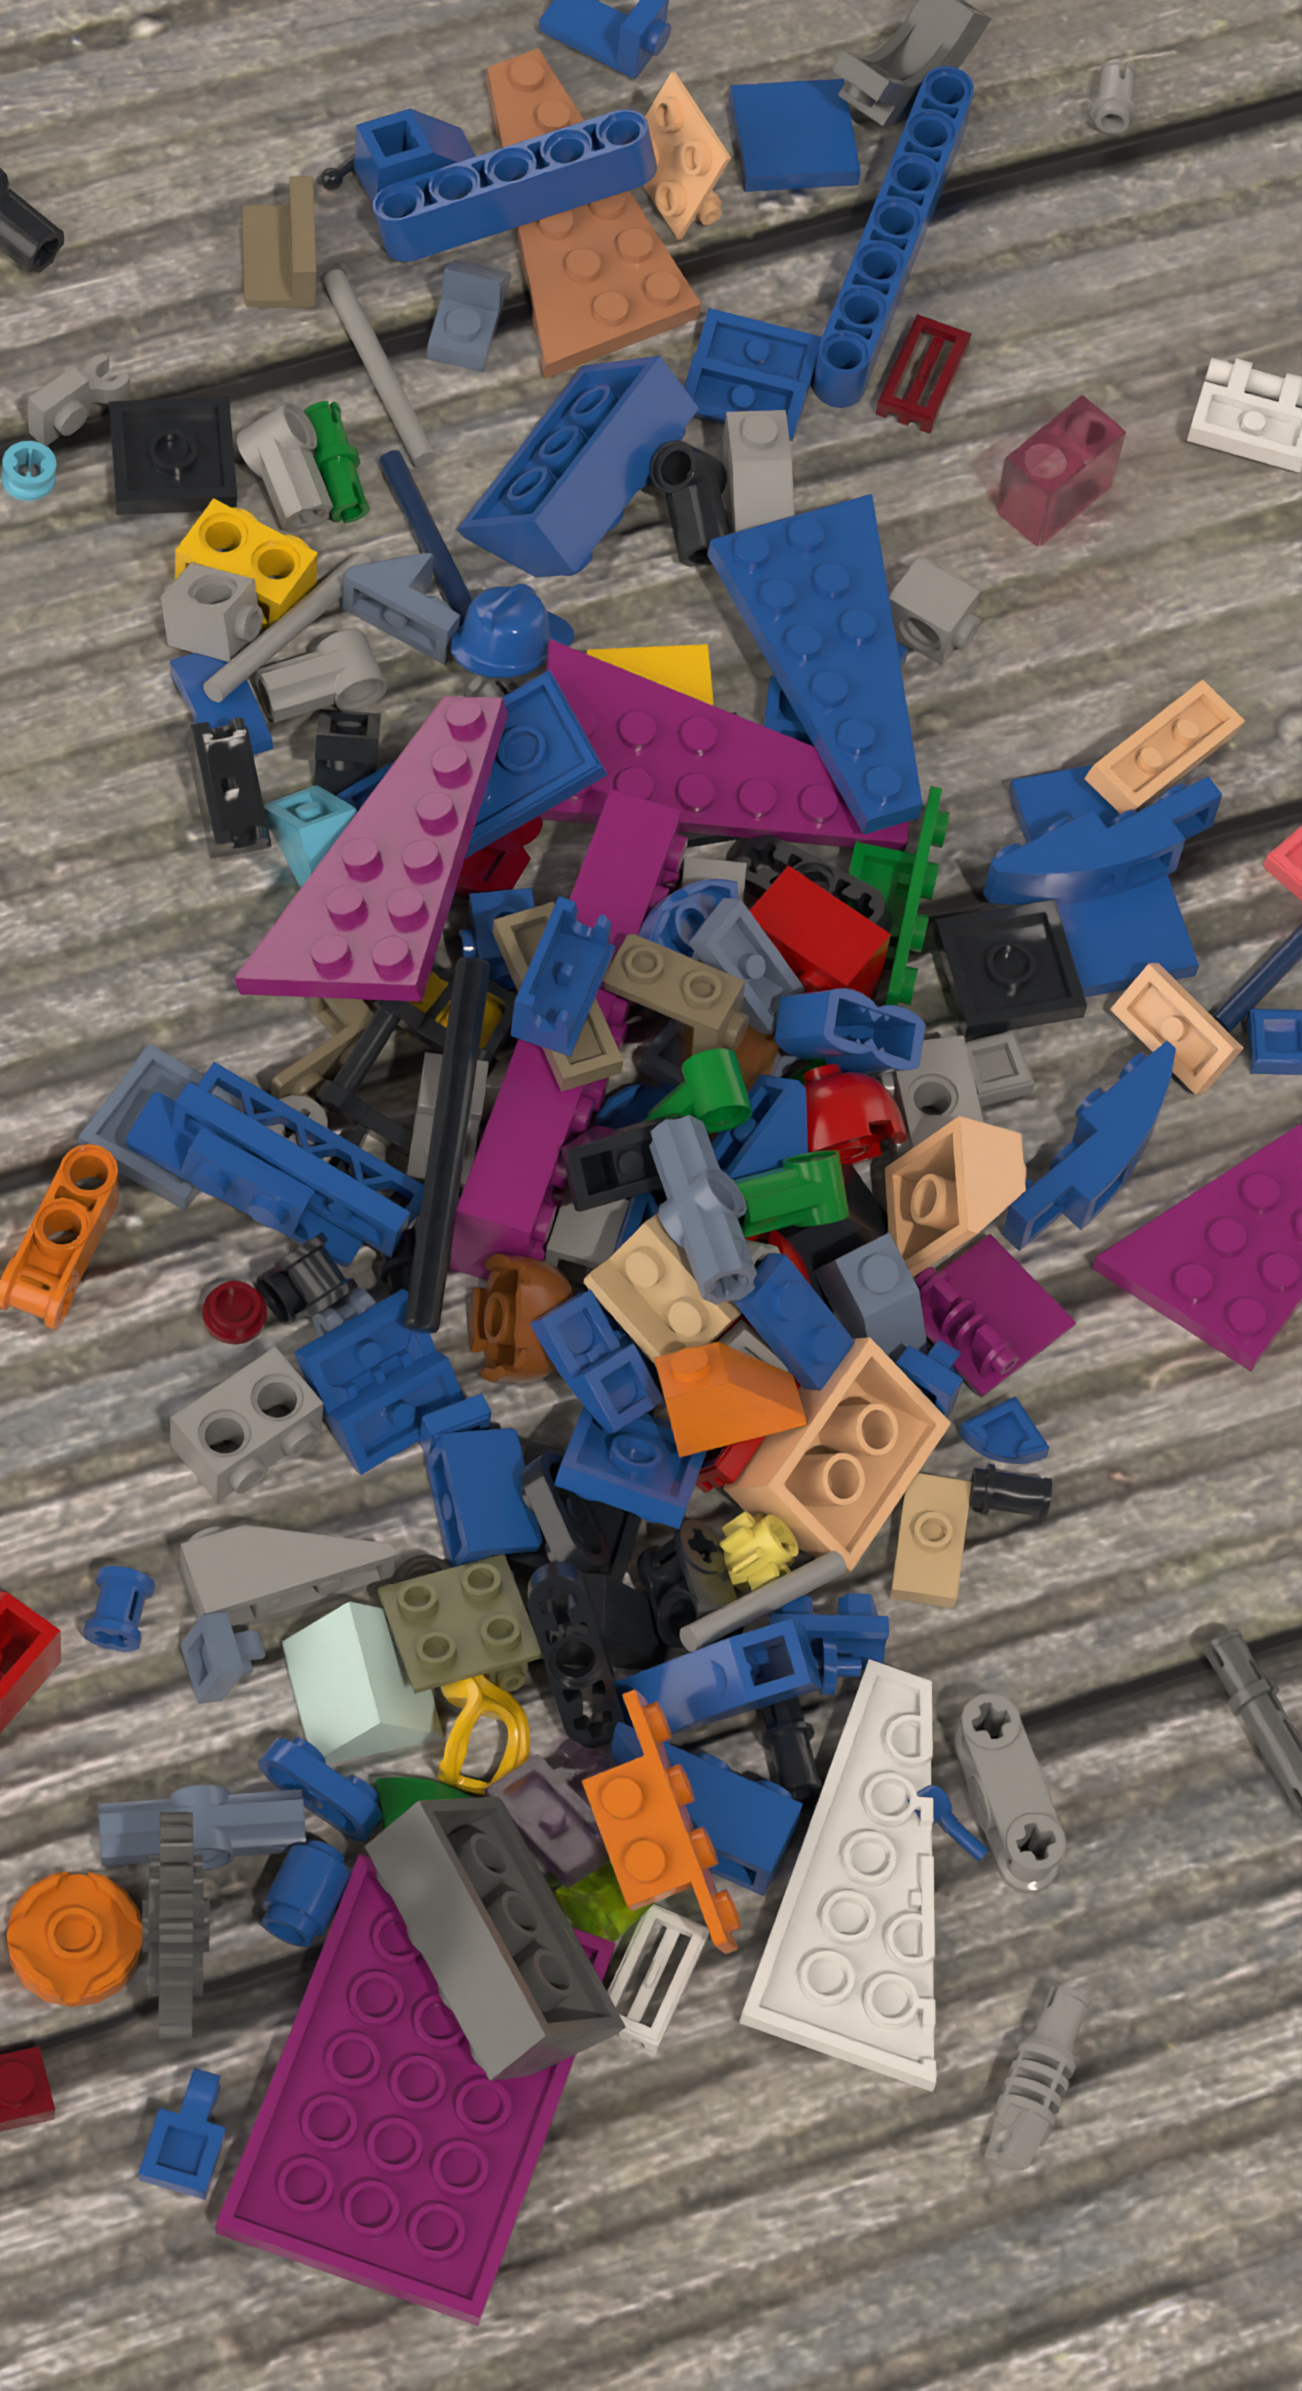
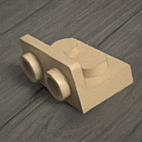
[583,1213,742,1365]

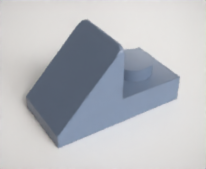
[427,259,511,372]
[342,553,460,665]
[689,898,806,1034]

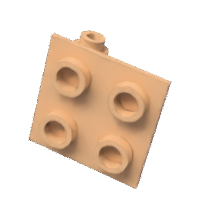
[642,72,731,240]

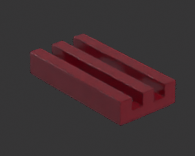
[875,314,972,434]

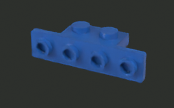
[125,1092,364,1267]

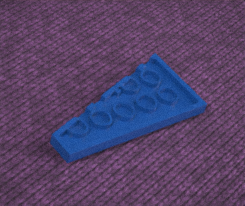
[707,494,923,835]

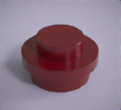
[202,1281,267,1345]

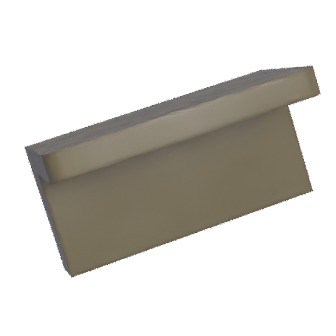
[242,176,316,308]

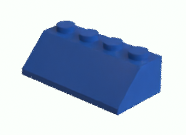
[457,356,699,578]

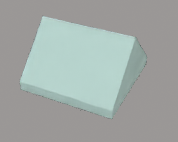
[282,1602,443,1764]

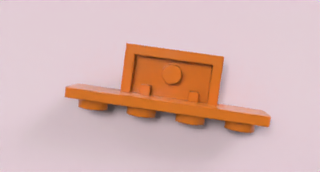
[582,1689,742,1954]

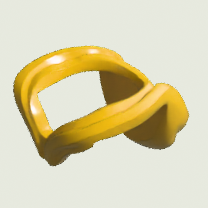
[438,1673,530,1798]

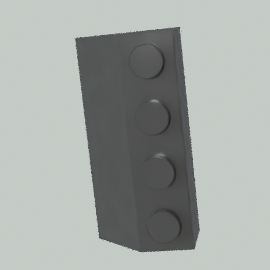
[365,1796,626,2081]

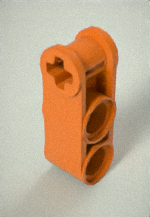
[0,1144,120,1331]

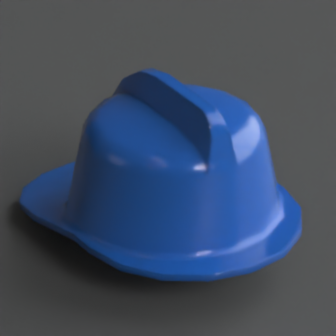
[451,584,574,678]

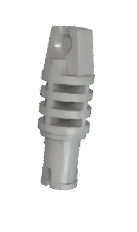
[985,1986,1091,2170]

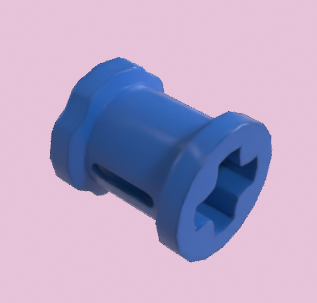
[83,1566,156,1652]

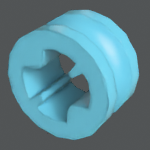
[2,441,57,501]

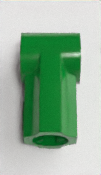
[643,1048,752,1135]
[733,1150,849,1238]

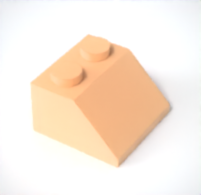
[884,1116,1026,1277]

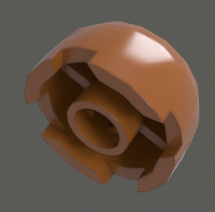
[468,1253,576,1384]

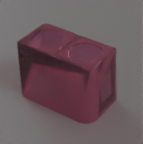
[995,395,1126,547]

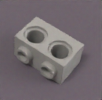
[170,1346,323,1502]

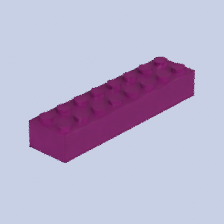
[450,789,688,1281]

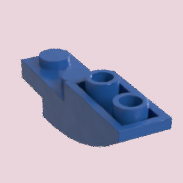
[983,776,1222,905]
[1001,1041,1176,1251]

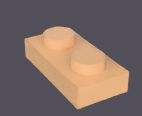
[1110,963,1244,1095]

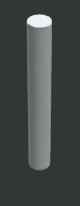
[680,1551,846,1652]

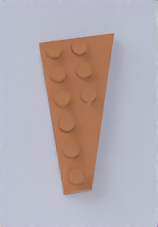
[486,48,702,379]

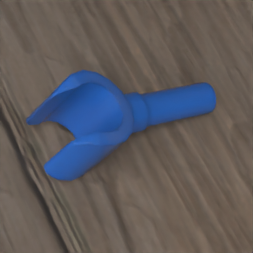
[907,1785,989,1861]

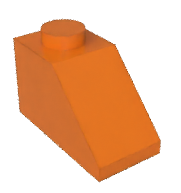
[654,1342,807,1457]

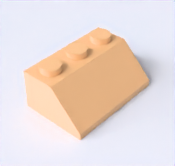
[723,1337,951,1572]

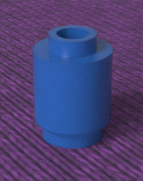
[261,1840,351,1947]

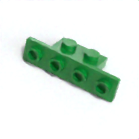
[844,786,950,1006]

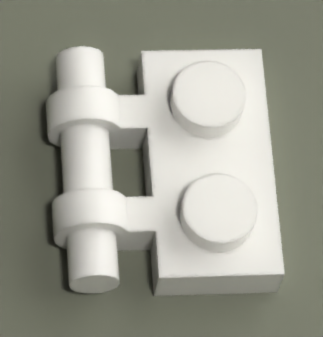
[1187,358,1302,473]

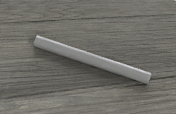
[322,269,436,467]
[203,552,372,702]

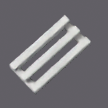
[607,1904,710,2054]

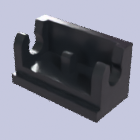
[186,718,272,859]

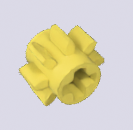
[720,1511,799,1591]

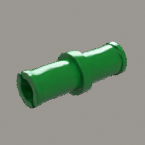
[304,401,370,523]

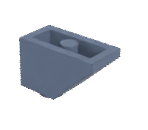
[813,1232,929,1363]

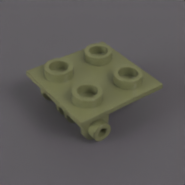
[377,1554,543,1694]

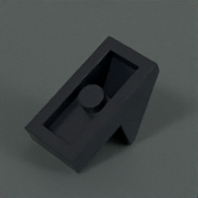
[314,709,381,796]
[561,1113,684,1212]

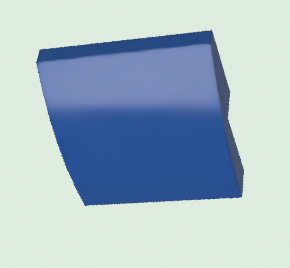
[684,308,822,442]
[294,1289,465,1475]

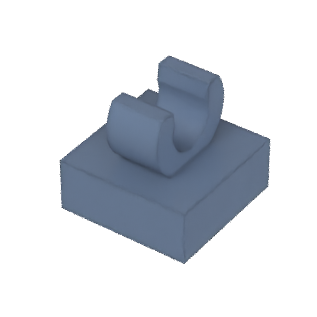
[180,1611,266,1704]

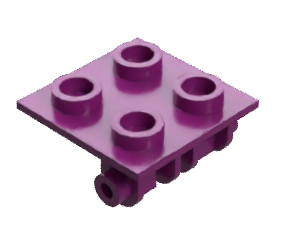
[915,1234,1076,1398]

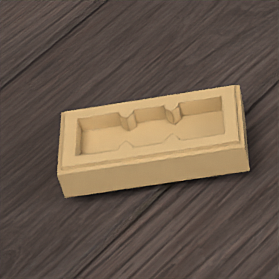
[889,1473,972,1609]

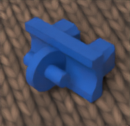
[768,1593,889,1695]

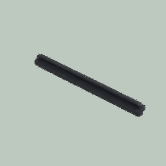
[404,957,491,1334]

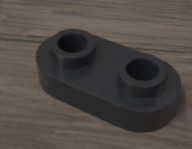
[521,1452,611,1573]

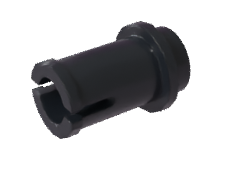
[969,1463,1052,1519]

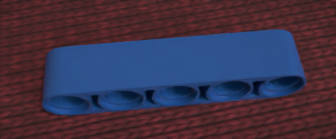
[373,109,657,262]

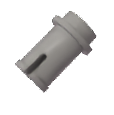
[1091,59,1137,134]

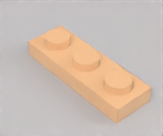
[1084,679,1245,814]

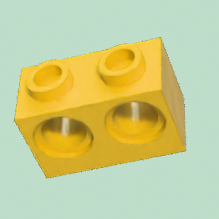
[175,498,318,631]

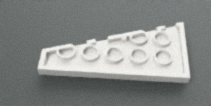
[739,1659,936,2092]

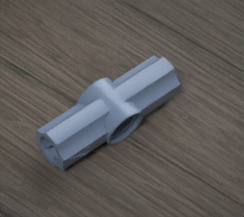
[649,1115,757,1305]
[98,1785,306,1870]

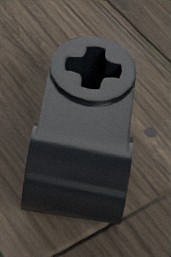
[256,1232,358,1325]
[637,1519,744,1648]

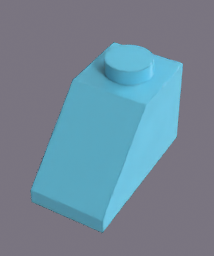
[263,785,357,887]

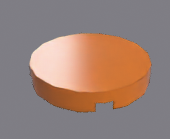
[7,1871,142,2007]

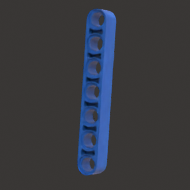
[813,66,974,408]

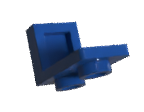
[539,0,671,80]

